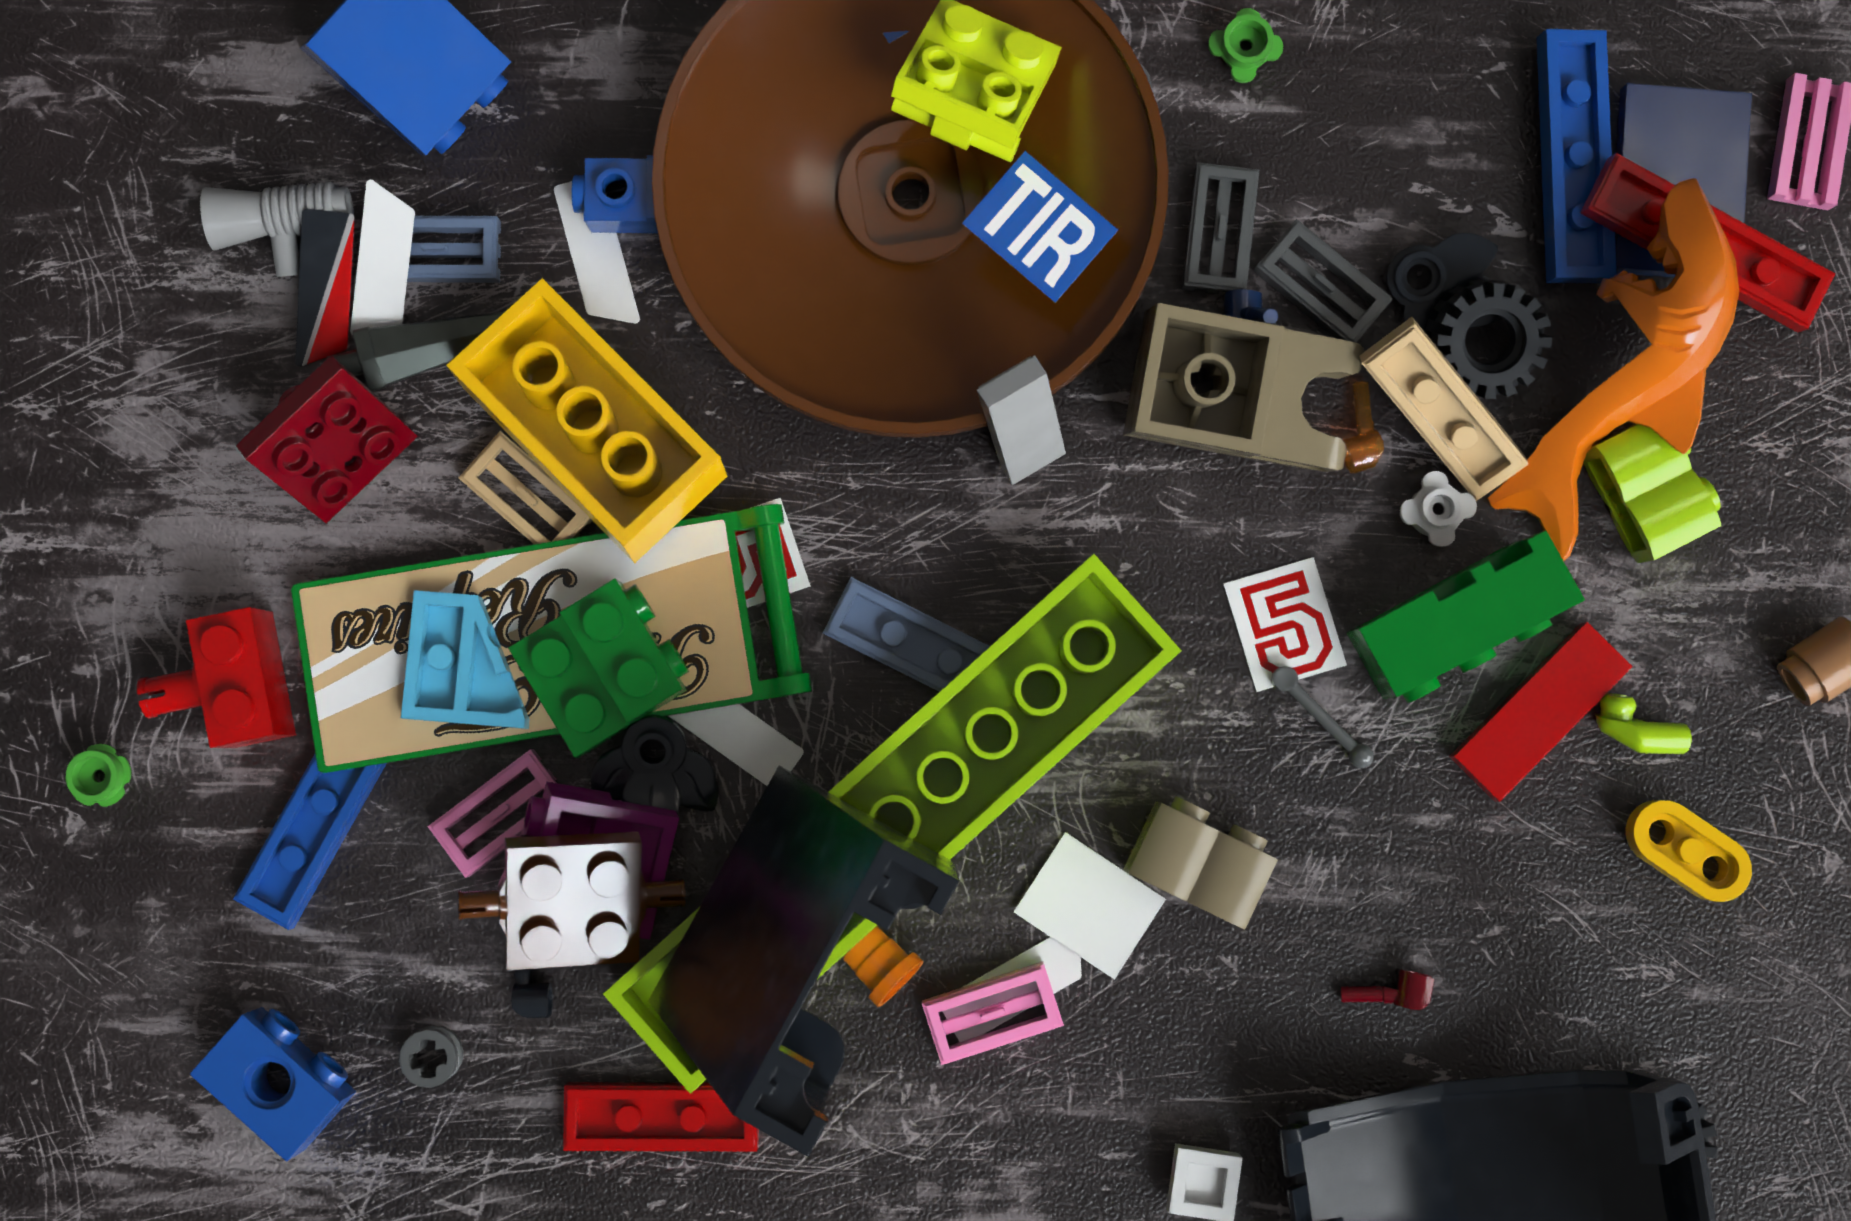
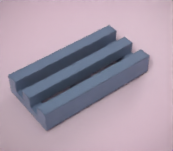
[407,216,501,283]

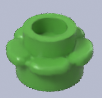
[66,744,131,807]

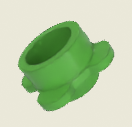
[1208,8,1283,83]

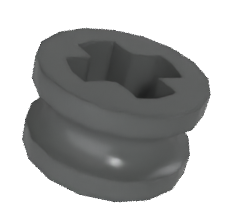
[399,1025,464,1088]

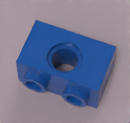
[190,1007,357,1162]

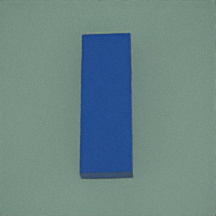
[233,754,387,930]

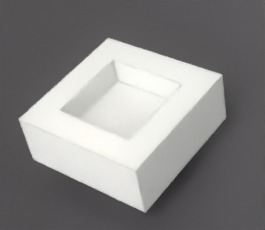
[1166,1143,1242,1221]

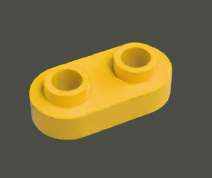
[1626,800,1752,902]

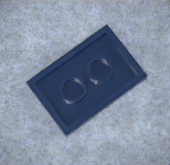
[1615,83,1752,278]

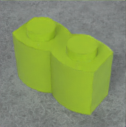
[1583,424,1721,563]

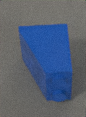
[300,0,511,155]

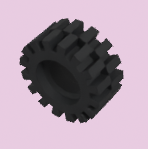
[1425,279,1552,399]

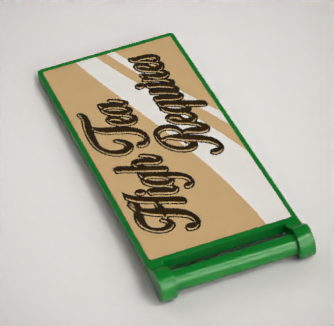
[291,504,812,773]

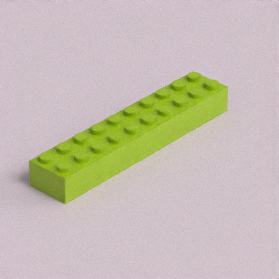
[603,554,1182,1094]

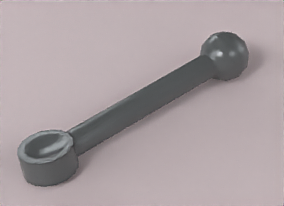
[1271,666,1374,769]

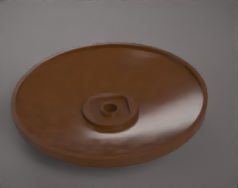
[652,0,1169,438]

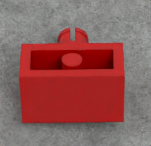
[137,607,296,748]

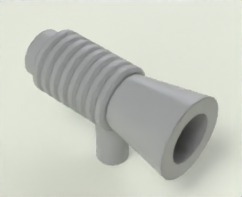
[200,182,354,277]

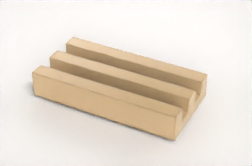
[458,431,592,545]

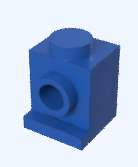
[572,155,658,233]

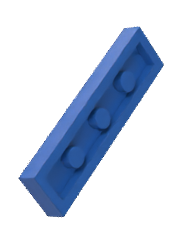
[1536,29,1617,283]

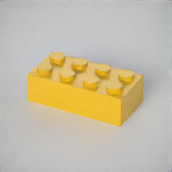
[446,278,728,563]

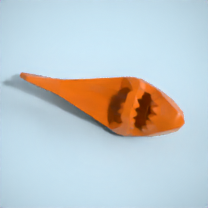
[1487,178,1739,561]

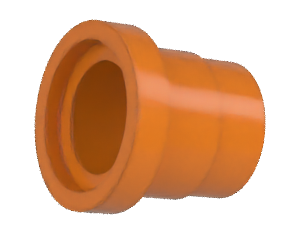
[843,926,924,1007]

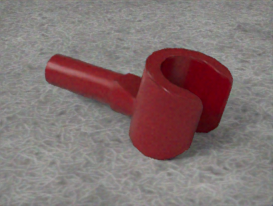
[1341,969,1434,1010]

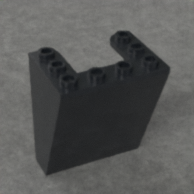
[648,765,960,1157]

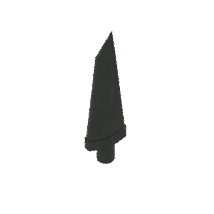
[327,312,504,391]

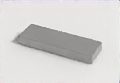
[977,356,1066,485]

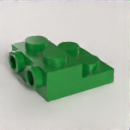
[508,578,689,758]

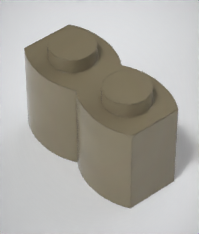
[1123,796,1278,930]

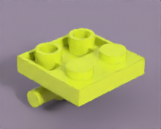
[891,0,1062,163]

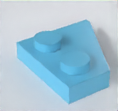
[401,590,530,729]

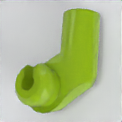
[1595,693,1692,754]

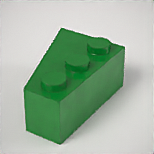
[1347,530,1585,703]

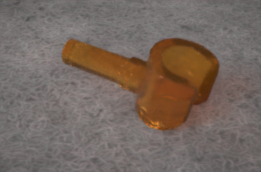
[1343,381,1384,473]

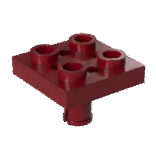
[236,355,418,524]

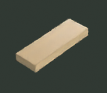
[1359,317,1529,501]

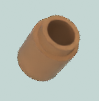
[1777,616,1851,706]

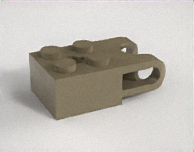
[1123,303,1365,472]

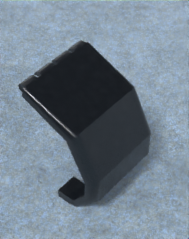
[1278,1070,1716,1221]

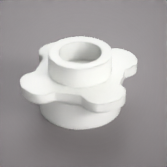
[1400,471,1477,547]

